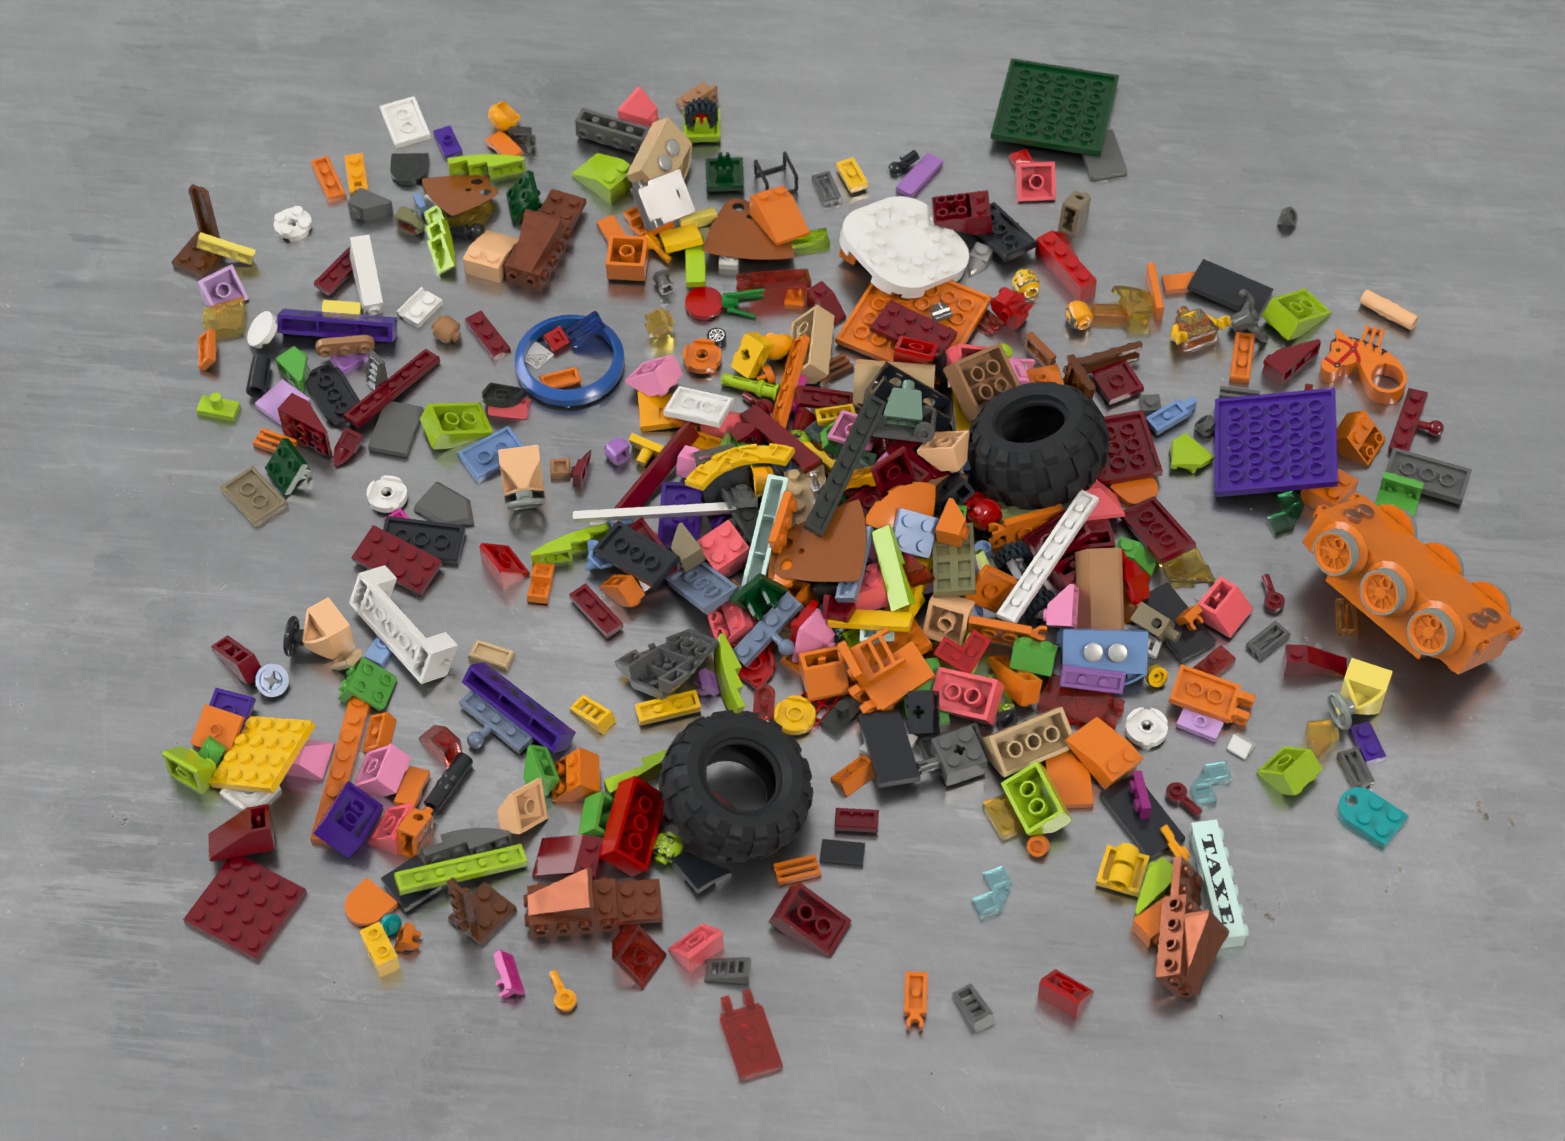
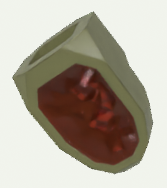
[394,206,425,235]

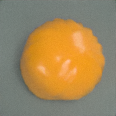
[488,101,521,133]
[764,332,793,360]

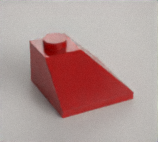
[893,335,938,364]

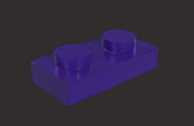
[1349,721,1386,765]

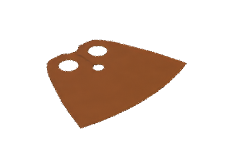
[422,175,499,216]

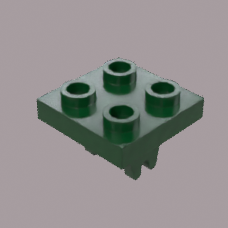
[706,152,744,192]
[506,170,543,223]
[265,438,311,495]
[730,573,789,621]

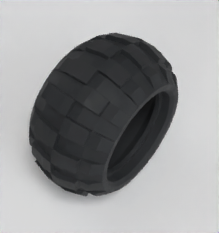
[967,382,1110,510]

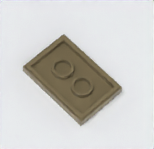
[220,466,288,528]

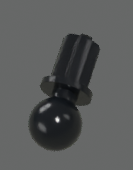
[888,150,920,176]
[450,223,485,239]

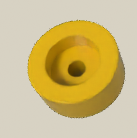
[1145,665,1168,687]

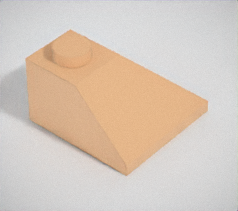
[917,430,970,473]
[497,778,548,834]

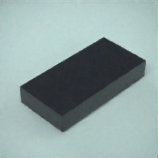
[820,839,865,866]

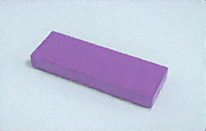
[896,153,943,198]
[1059,664,1126,694]

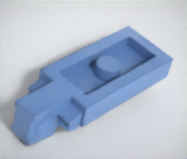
[1146,396,1197,435]

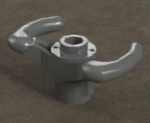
[1230,289,1268,343]

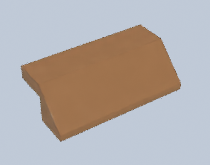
[1075,548,1124,629]

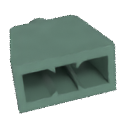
[884,380,922,428]

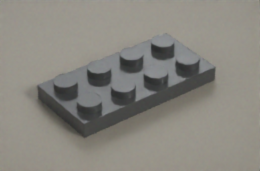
[1385,447,1472,505]

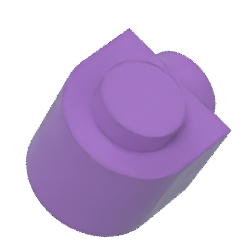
[604,436,630,465]

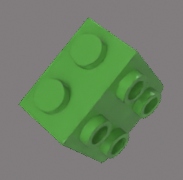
[1375,471,1424,518]
[337,656,397,711]

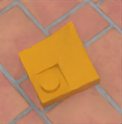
[638,391,679,432]

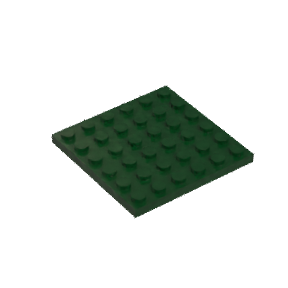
[990,58,1119,157]

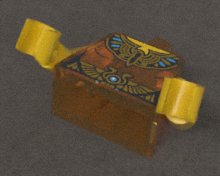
[1170,306,1232,352]

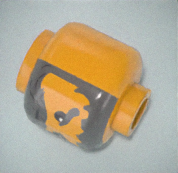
[1065,300,1093,330]

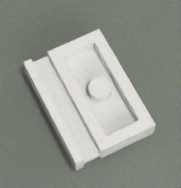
[396,287,443,329]

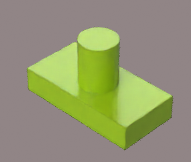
[196,392,241,422]

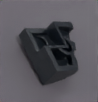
[672,853,732,894]

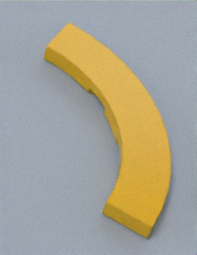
[685,444,795,491]

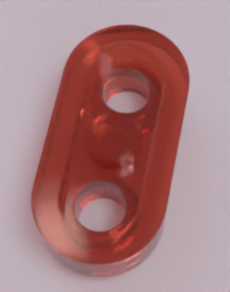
[753,684,775,722]

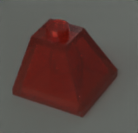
[612,925,666,988]

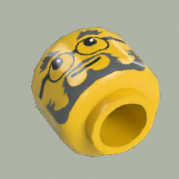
[1012,269,1040,298]

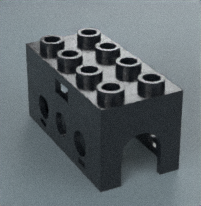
[863,361,953,432]

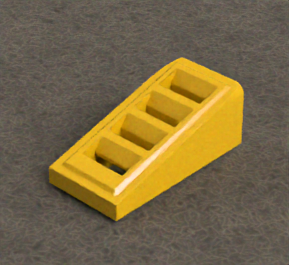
[814,404,856,426]
[569,694,616,735]

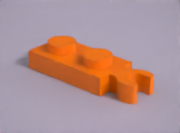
[904,971,928,1031]

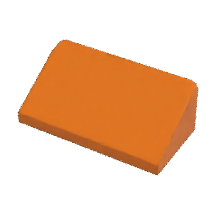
[362,712,396,753]
[830,755,875,796]

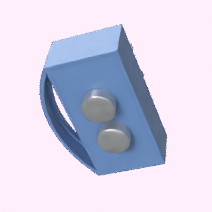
[1061,627,1148,685]

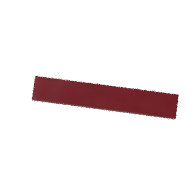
[344,349,440,428]
[740,405,823,474]
[615,421,700,509]

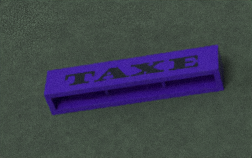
[277,308,397,342]
[462,662,576,753]

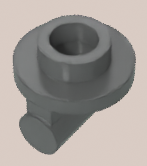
[930,301,953,322]

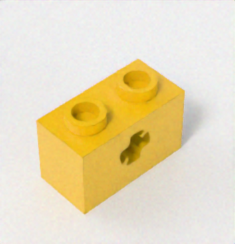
[730,332,774,379]
[359,921,401,978]

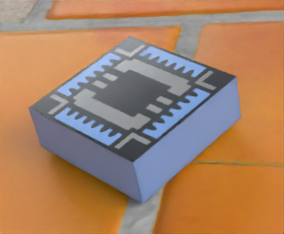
[412,193,427,220]

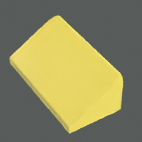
[678,208,718,228]
[322,300,363,315]

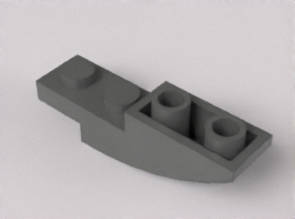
[422,828,512,865]

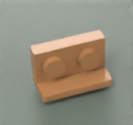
[676,81,718,110]

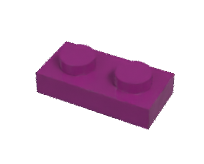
[1129,771,1151,820]

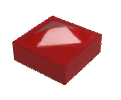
[1009,149,1033,168]
[543,326,570,353]

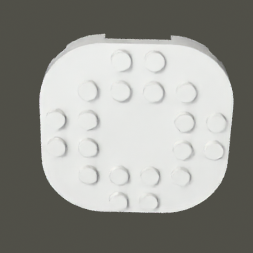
[839,196,969,298]

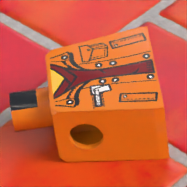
[397,807,435,859]

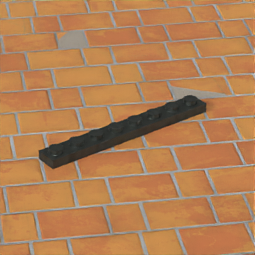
[803,393,887,538]

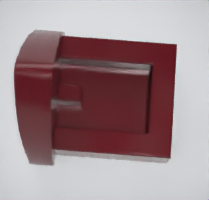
[792,407,817,438]
[733,422,763,446]
[823,594,856,623]

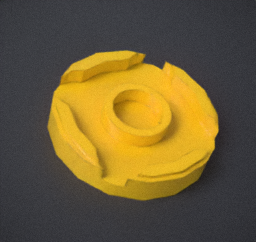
[774,696,816,735]

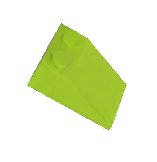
[571,153,633,204]
[1261,288,1332,340]
[420,402,493,449]

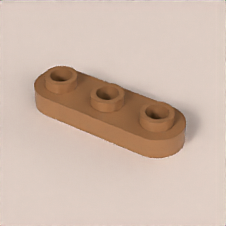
[315,335,375,357]

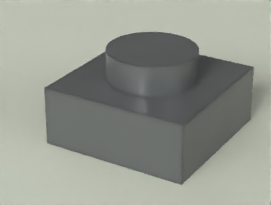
[1139,394,1161,415]

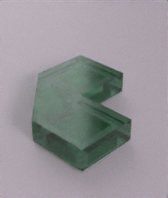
[1267,490,1305,536]

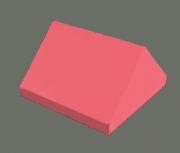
[367,803,414,856]
[668,923,724,974]

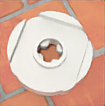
[274,206,313,242]
[367,475,408,513]
[1125,707,1168,750]

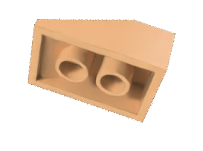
[463,230,519,283]

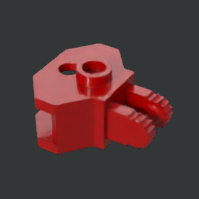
[990,287,1033,329]

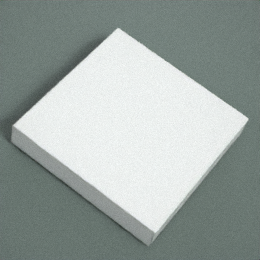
[219,785,281,811]

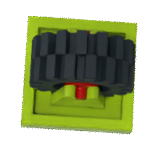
[683,97,721,142]

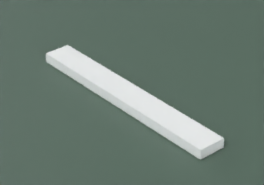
[996,489,1099,623]
[573,502,737,523]

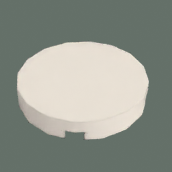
[247,311,277,349]

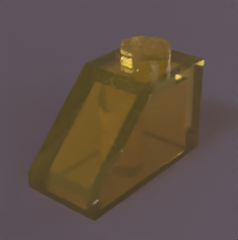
[1305,719,1339,764]

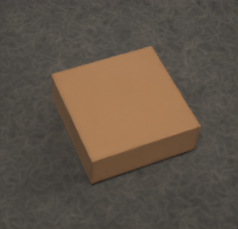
[550,458,571,479]

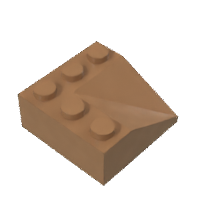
[943,343,1020,423]

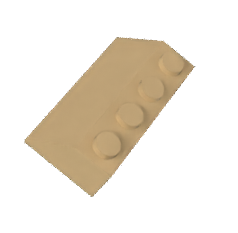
[787,305,834,384]
[980,707,1073,777]

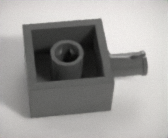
[917,726,988,786]

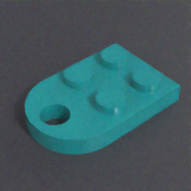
[1338,787,1409,849]

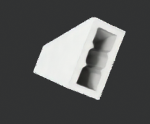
[350,235,383,316]

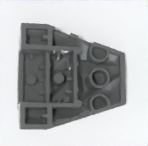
[615,629,718,700]

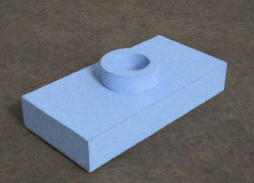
[363,636,393,668]

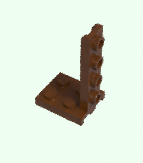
[172,184,224,279]
[1062,340,1143,400]
[447,877,517,947]

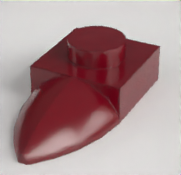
[333,427,364,467]
[570,450,592,488]

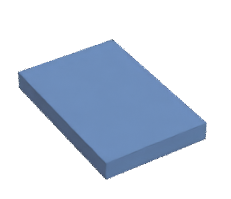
[457,426,524,483]

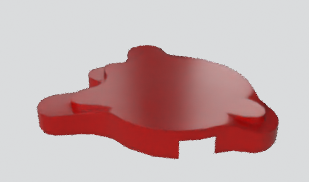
[1122,549,1150,605]
[729,640,776,689]

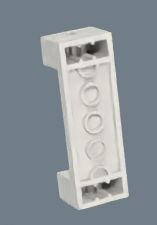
[349,565,458,684]

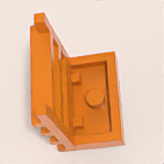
[837,627,906,689]

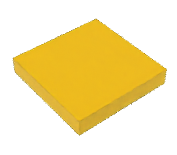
[659,223,703,253]

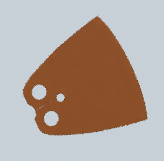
[702,198,795,260]
[774,499,866,582]

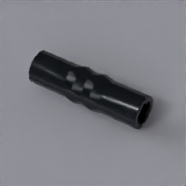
[424,752,473,813]

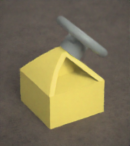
[1327,658,1393,731]

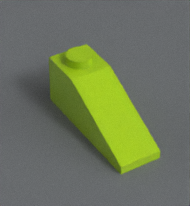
[1134,856,1173,918]

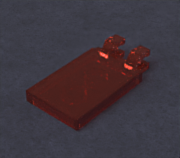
[735,269,812,296]
[1036,673,1125,730]
[719,989,783,1081]

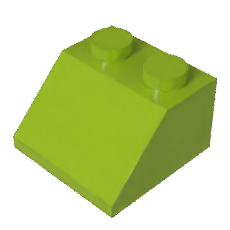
[162,746,216,794]
[1256,746,1323,796]

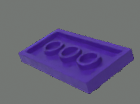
[658,482,702,552]

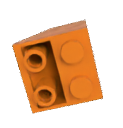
[1337,410,1386,467]
[799,646,850,701]
[552,747,600,803]

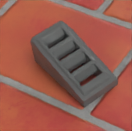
[366,350,388,390]
[704,957,751,984]
[952,984,995,1033]

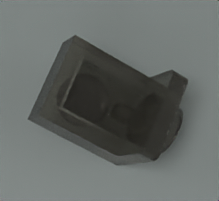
[509,127,536,153]

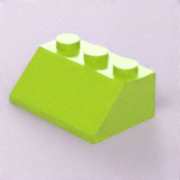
[1001,761,1073,836]

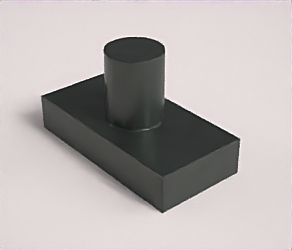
[821,694,862,738]

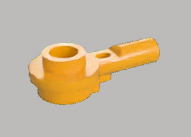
[642,233,672,263]
[1160,825,1191,863]
[549,970,577,1011]

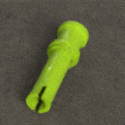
[721,373,780,401]

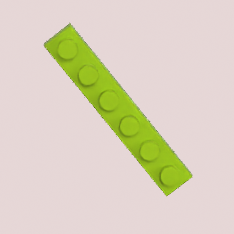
[394,844,528,895]

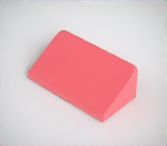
[488,398,531,419]

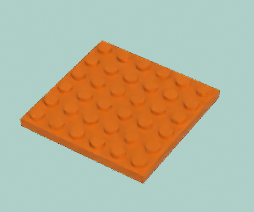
[835,280,992,386]

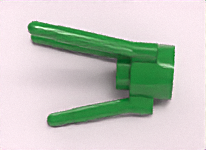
[722,289,765,319]

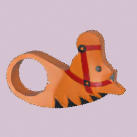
[1319,329,1407,405]

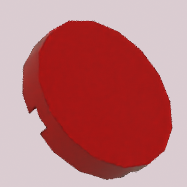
[685,287,723,320]

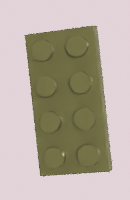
[932,523,976,598]

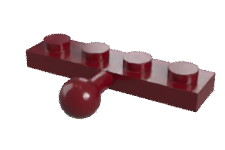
[1388,388,1444,453]

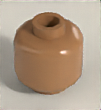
[431,315,461,344]

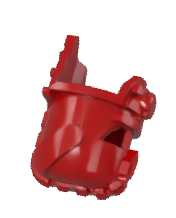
[962,491,1003,531]

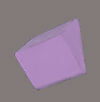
[197,264,249,316]

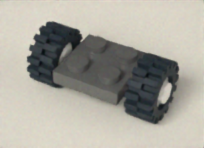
[993,540,1056,626]

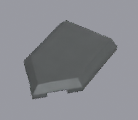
[414,482,474,526]

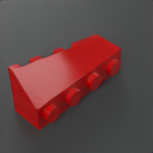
[1035,230,1097,301]

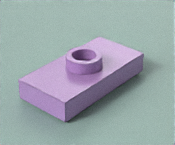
[1176,708,1224,743]

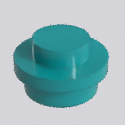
[380,913,402,935]

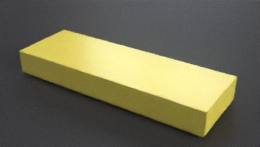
[197,232,256,265]

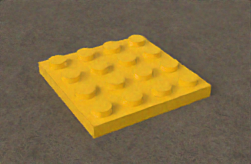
[208,716,316,794]

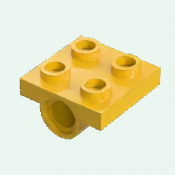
[1096,843,1150,897]

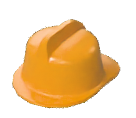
[750,464,774,509]

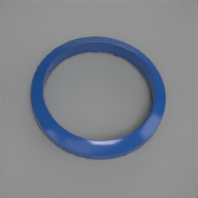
[515,315,625,408]

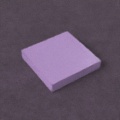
[255,379,311,425]

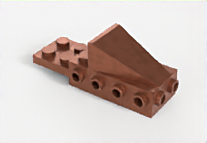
[503,189,587,290]
[1156,856,1229,998]
[523,868,663,937]

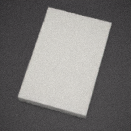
[379,96,431,149]
[664,386,734,428]

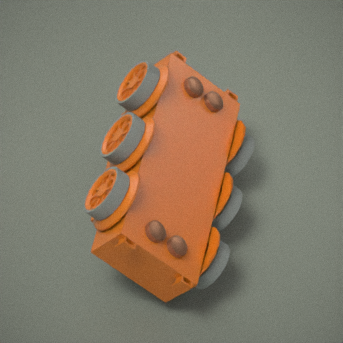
[1302,492,1523,675]

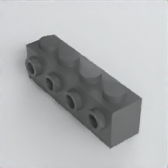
[575,108,650,154]

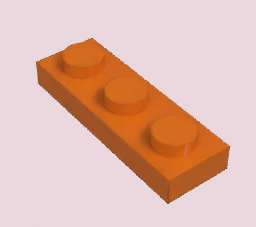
[768,491,798,554]

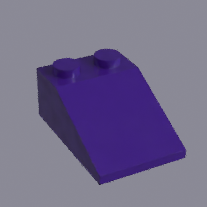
[313,781,383,859]

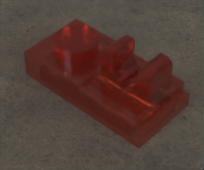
[1193,645,1236,677]

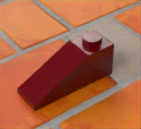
[1262,339,1321,386]
[211,635,261,685]
[1283,644,1347,678]

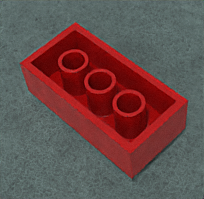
[598,776,665,877]

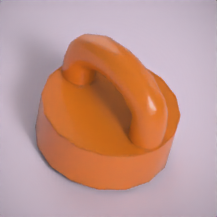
[756,364,776,384]
[1027,835,1050,857]

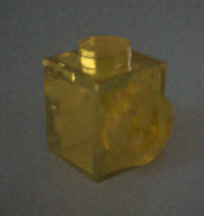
[644,307,675,339]

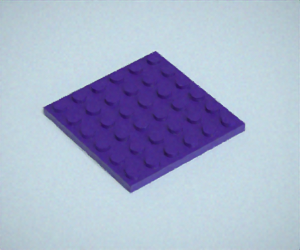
[1215,388,1338,497]

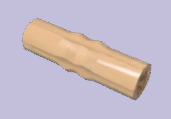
[1360,289,1419,331]

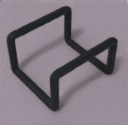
[754,151,798,194]

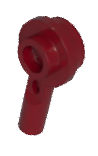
[742,391,774,416]
[1262,574,1285,612]
[1166,782,1203,817]

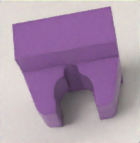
[694,668,721,696]

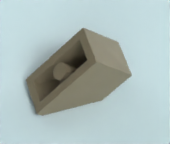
[671,522,706,573]

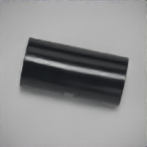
[246,355,271,398]

